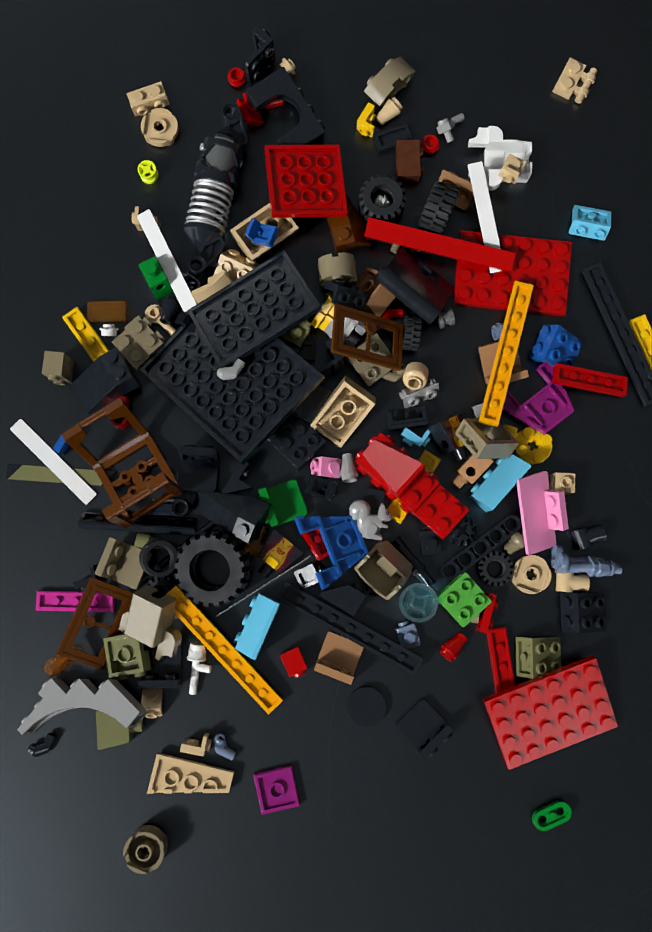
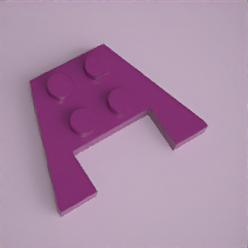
[503,362,574,435]

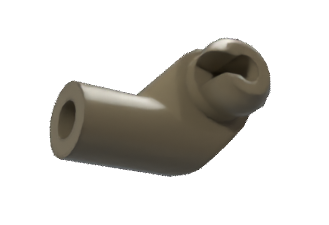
[381,364,406,382]

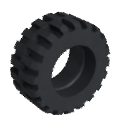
[174,529,253,607]

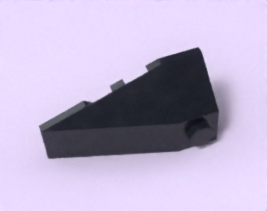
[192,491,271,543]

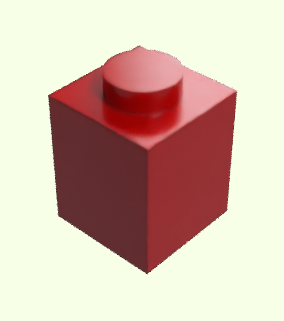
[280,646,308,678]

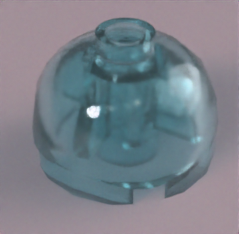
[399,583,439,623]

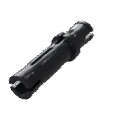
[391,536,436,590]

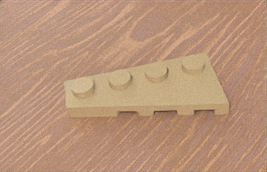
[147,753,234,794]

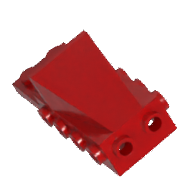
[355,433,469,540]

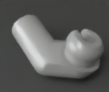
[217,359,245,380]

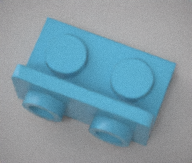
[569,205,611,240]

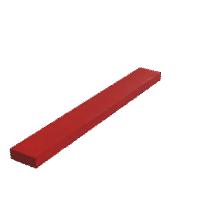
[364,217,516,272]

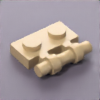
[552,58,597,104]

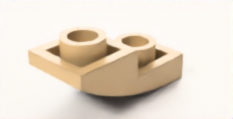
[192,271,232,303]

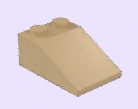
[310,375,376,447]

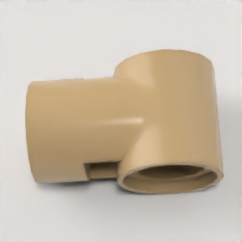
[556,573,590,592]

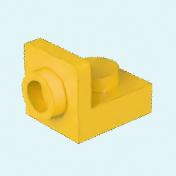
[357,102,376,138]

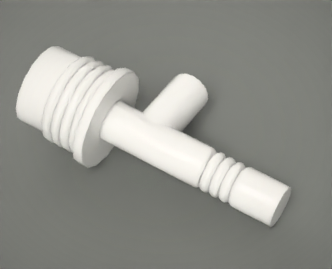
[187,642,212,695]

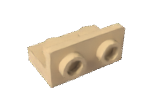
[126,81,169,116]

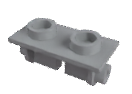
[399,378,439,408]

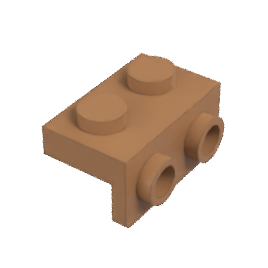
[439,170,474,210]

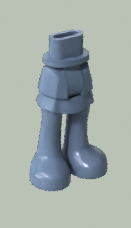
[551,545,622,577]

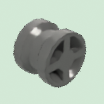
[436,307,455,329]

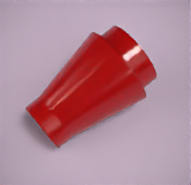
[439,632,468,662]

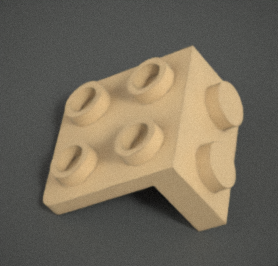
[213,249,261,282]

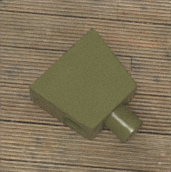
[96,710,144,750]

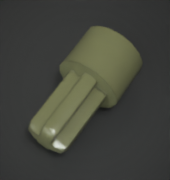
[134,532,168,552]

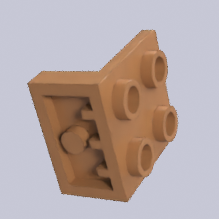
[478,341,529,384]
[314,631,363,685]

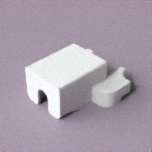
[468,126,532,191]

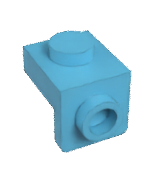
[400,428,431,449]

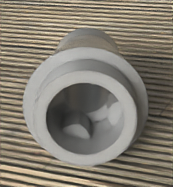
[340,453,359,483]

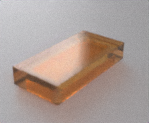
[87,301,126,322]

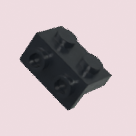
[324,279,368,311]

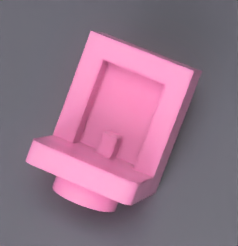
[310,456,342,478]

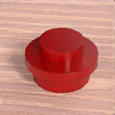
[228,67,246,87]
[421,135,440,154]

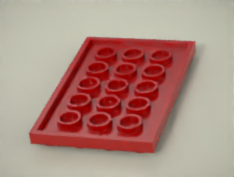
[453,230,572,316]
[483,655,618,770]

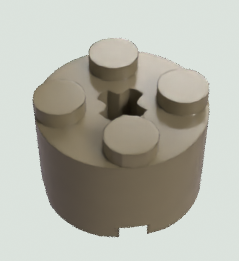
[318,252,358,288]
[123,825,168,874]

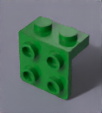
[257,480,307,528]

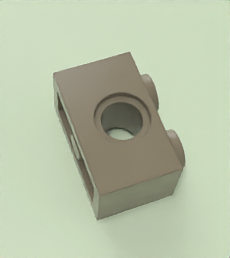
[42,351,74,385]

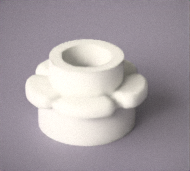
[99,324,119,336]

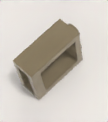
[455,418,519,459]

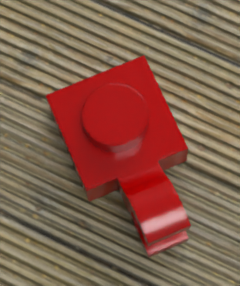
[237,93,263,126]

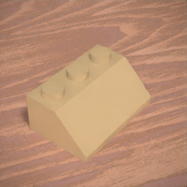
[230,203,299,261]

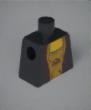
[428,412,473,461]
[258,530,303,578]

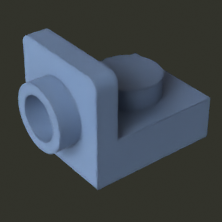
[395,620,421,649]

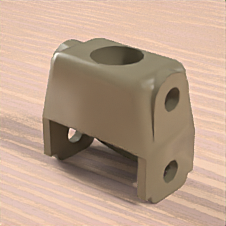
[354,540,413,600]

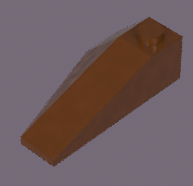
[327,192,372,254]

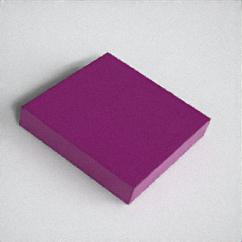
[253,765,300,815]

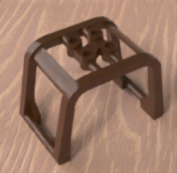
[61,397,183,529]

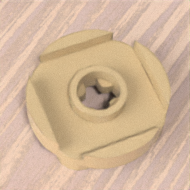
[141,108,179,147]
[512,555,551,594]

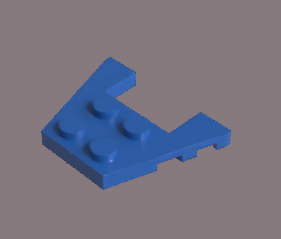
[294,516,368,590]

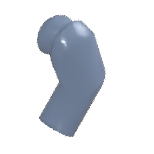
[213,733,236,761]

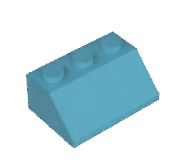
[469,454,531,512]
[234,593,281,660]

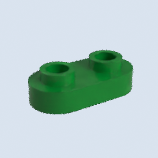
[532,800,572,831]

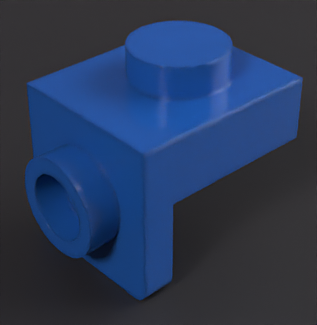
[245,218,280,248]

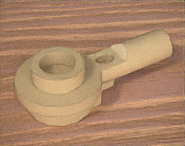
[145,305,177,336]

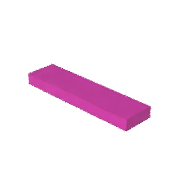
[36,591,115,612]

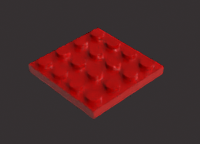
[264,145,348,218]

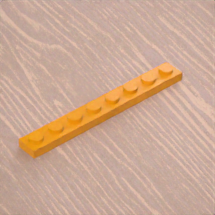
[478,281,534,427]
[166,585,283,715]

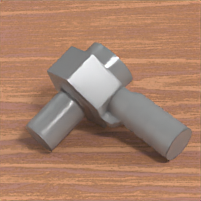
[436,113,465,143]

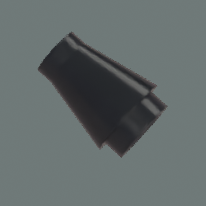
[160,295,181,325]

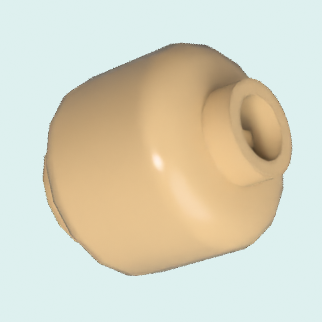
[403,362,429,390]

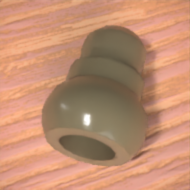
[503,531,525,555]

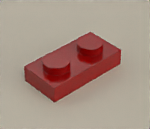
[302,529,329,561]
[476,593,498,633]

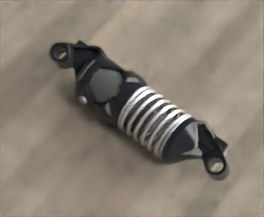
[183,103,248,277]

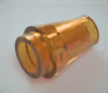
[42,655,71,678]

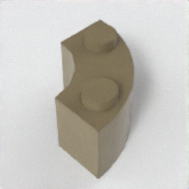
[364,57,416,106]

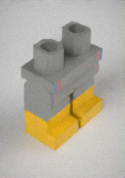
[311,293,366,347]

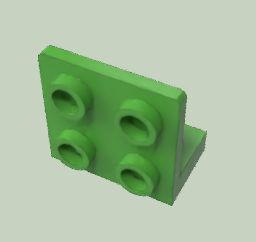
[434,572,491,627]

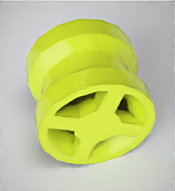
[138,160,159,184]

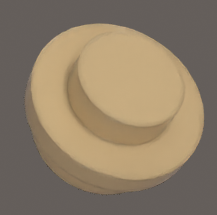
[280,58,296,75]

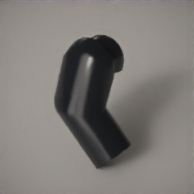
[28,733,57,757]

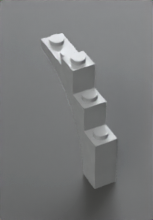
[17,678,148,735]

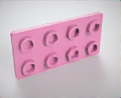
[517,471,569,555]

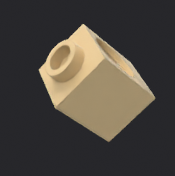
[550,473,575,495]

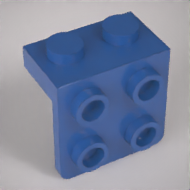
[529,325,582,367]

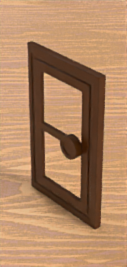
[331,303,404,371]
[56,577,133,670]

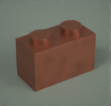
[396,140,424,184]

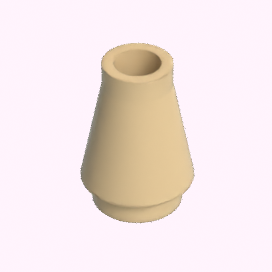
[375,97,403,125]

